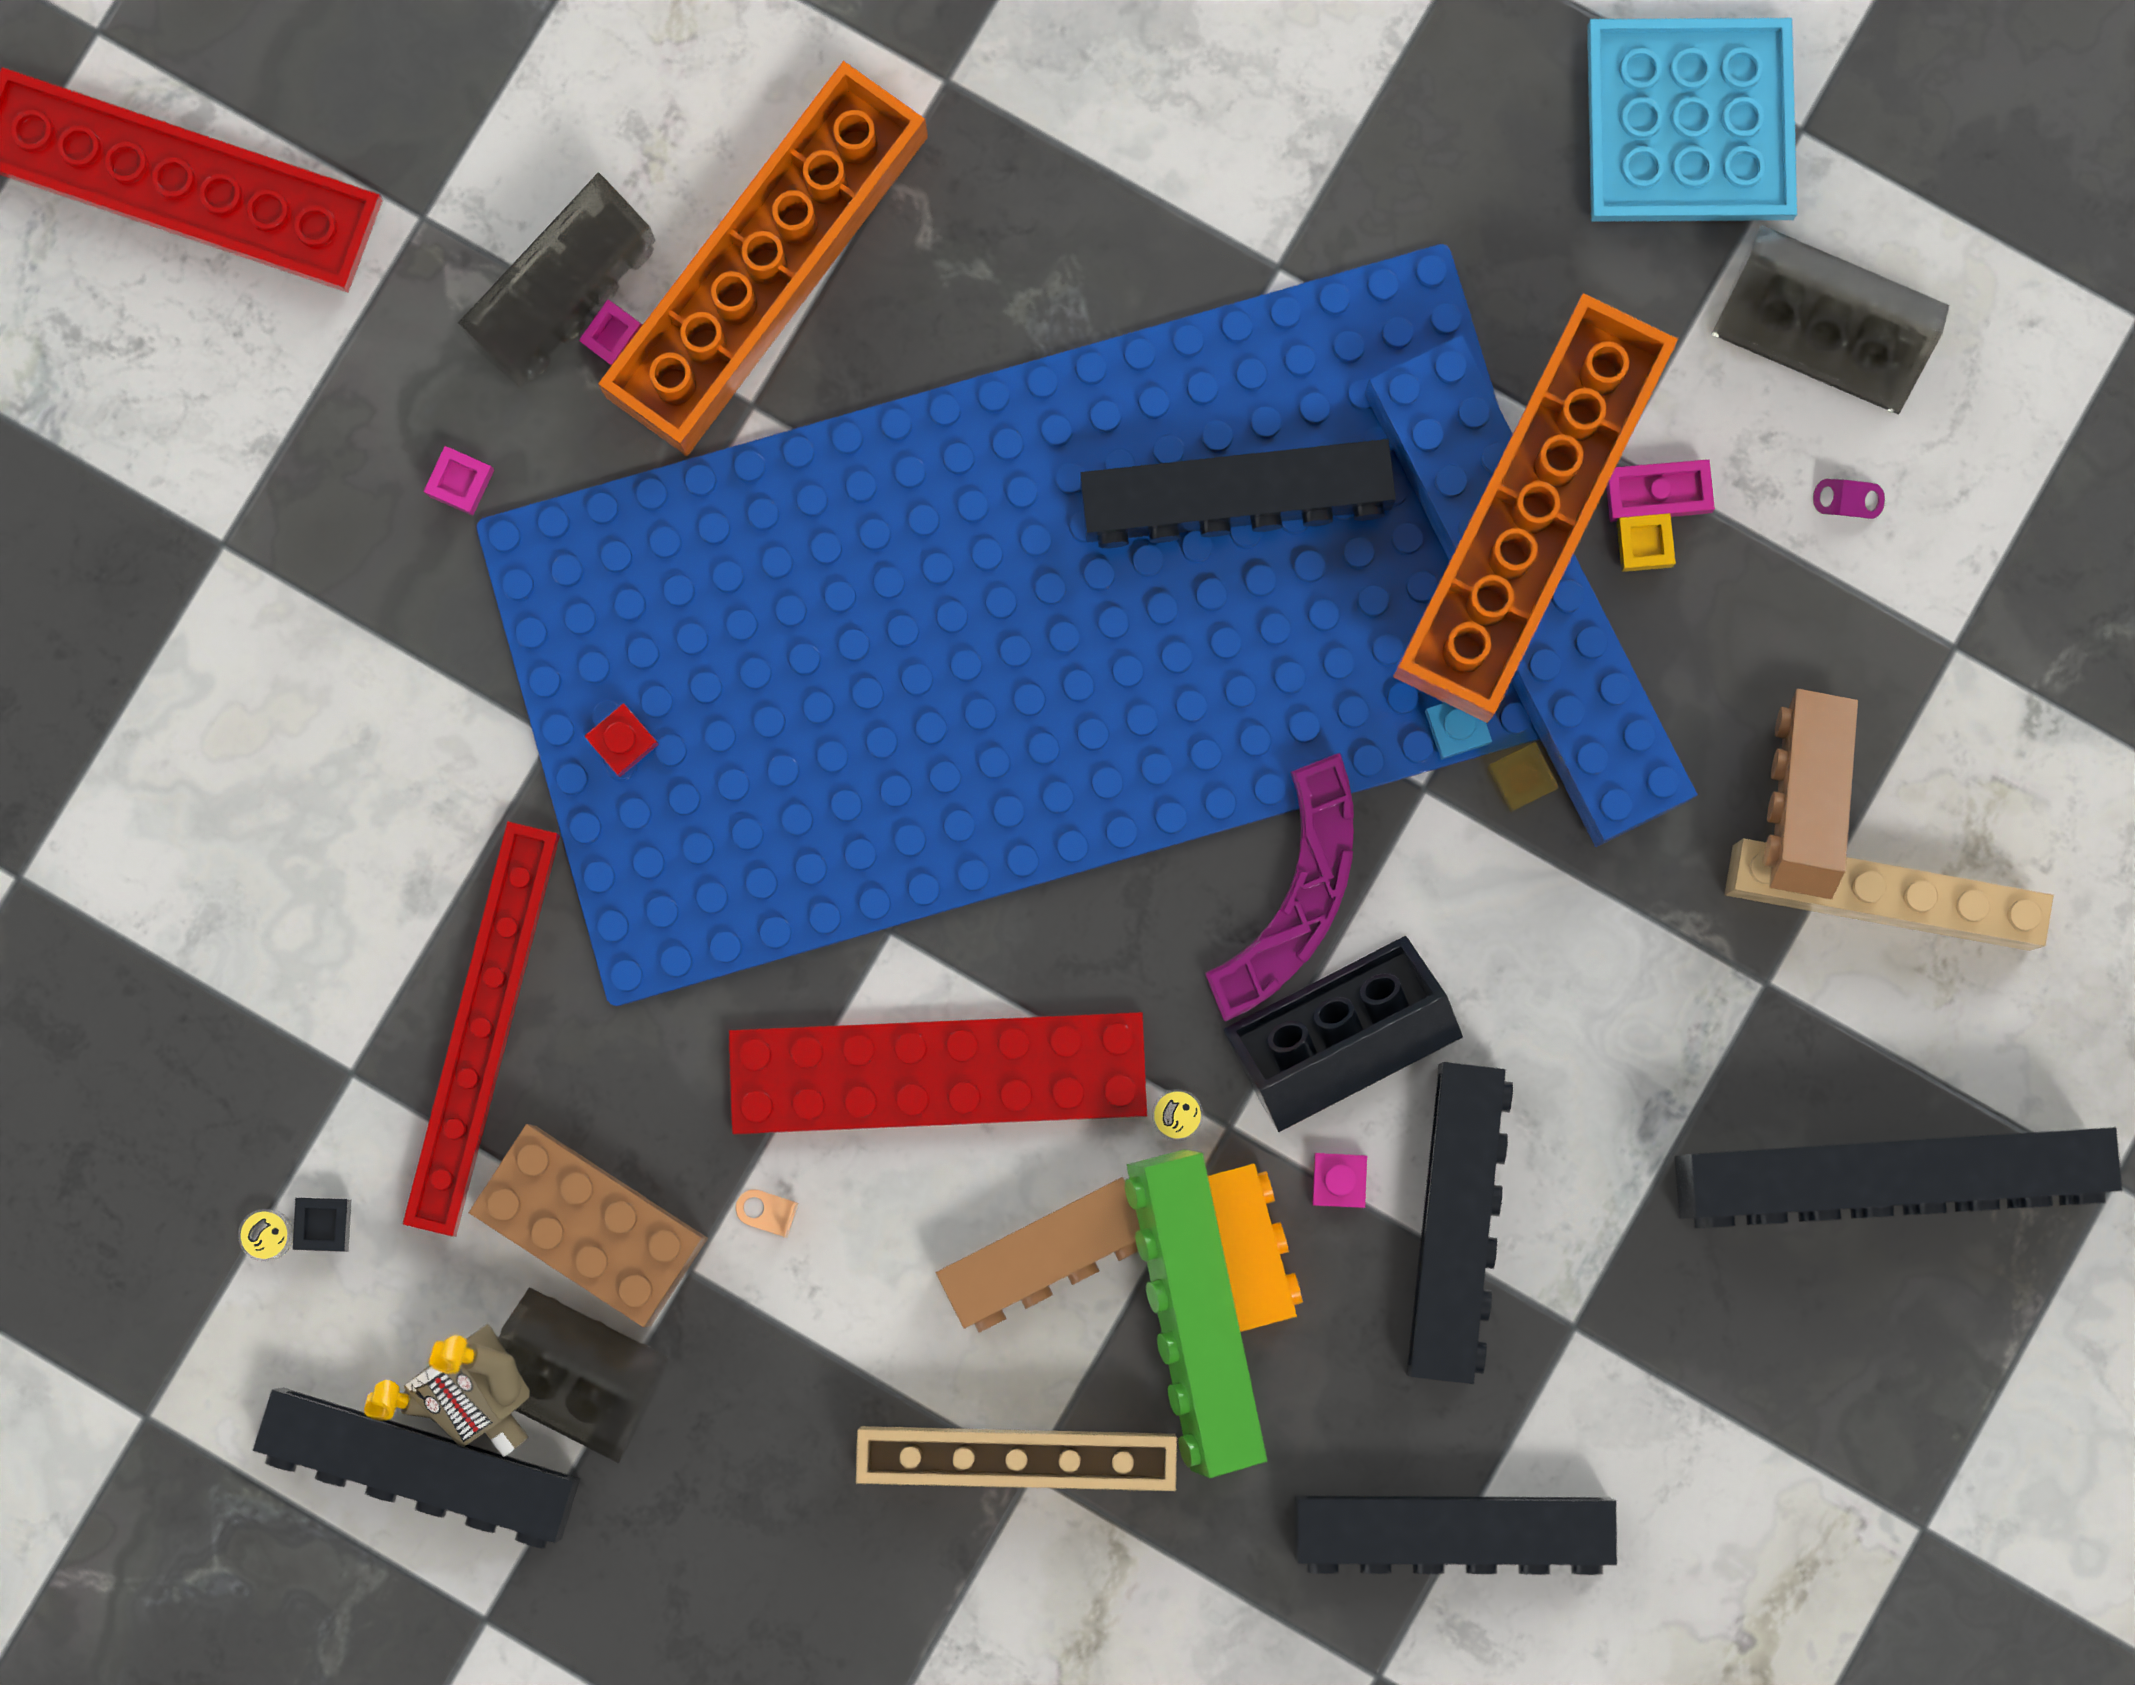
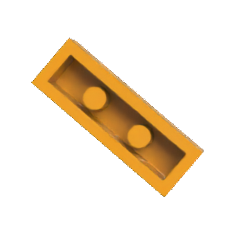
[1208,1163,1303,1332]

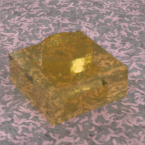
[1488,742,1559,813]

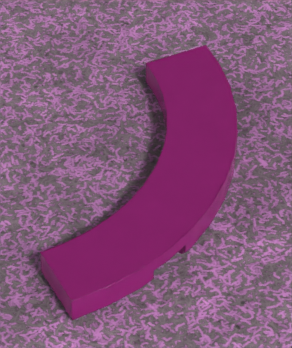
[1204,753,1354,1022]

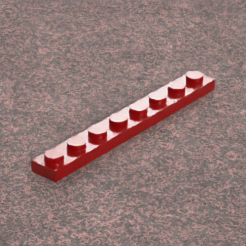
[402,821,560,1237]

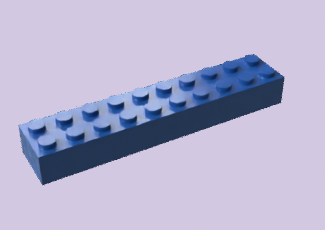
[1364,335,1698,848]

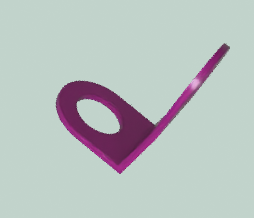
[1813,479,1885,519]

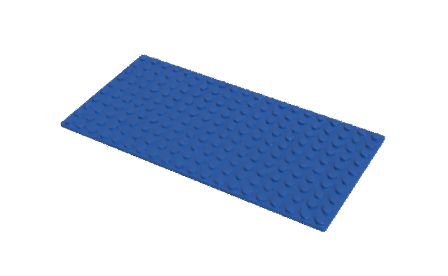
[477,244,1540,1006]

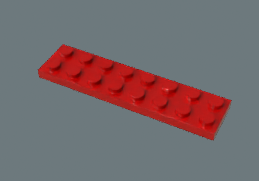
[0,67,383,293]
[729,1012,1147,1135]

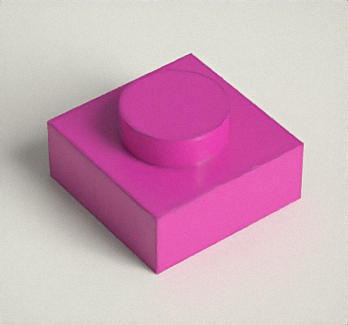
[579,299,643,365]
[423,446,494,516]
[1312,1153,1367,1208]

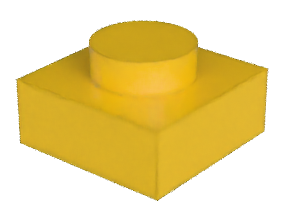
[1617,513,1676,572]

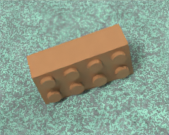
[468,1124,708,1328]

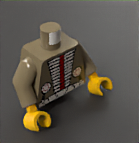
[364,1323,530,1457]

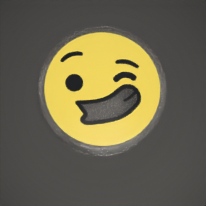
[1151,1089,1203,1141]
[238,1209,293,1261]

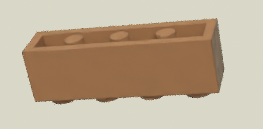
[1763,689,1858,900]
[935,1177,1140,1333]

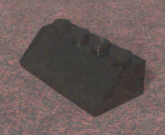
[458,172,656,388]
[1712,225,1949,415]

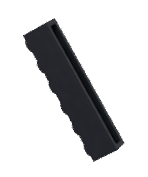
[1080,439,1396,548]
[1406,1062,1513,1384]
[252,1387,581,1548]
[1295,1496,1617,1575]

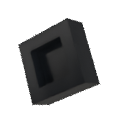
[292,1197,352,1252]

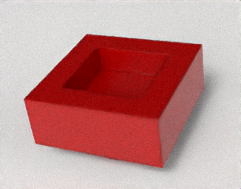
[584,703,659,777]

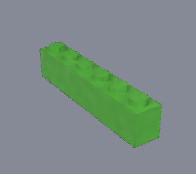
[1125,1150,1267,1478]

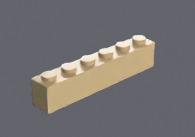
[1725,838,2054,951]
[856,1426,1177,1491]

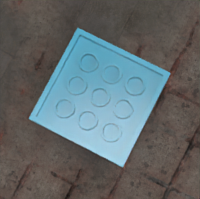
[1587,18,1797,222]

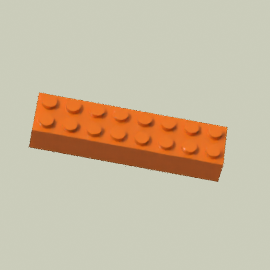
[598,61,928,456]
[1393,293,1678,723]

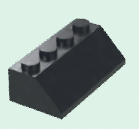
[1223,936,1463,1133]

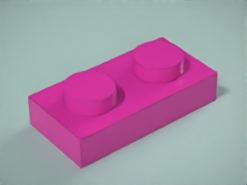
[1606,459,1715,522]

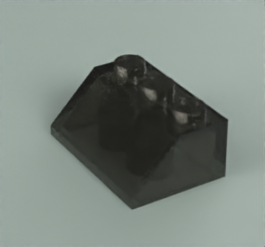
[498,1287,669,1463]

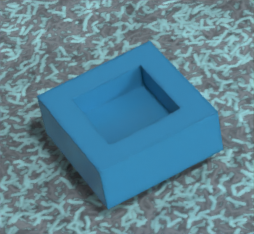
[1425,703,1492,760]

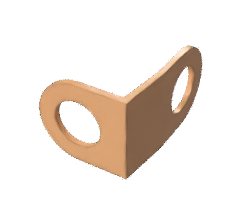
[736,1189,799,1238]

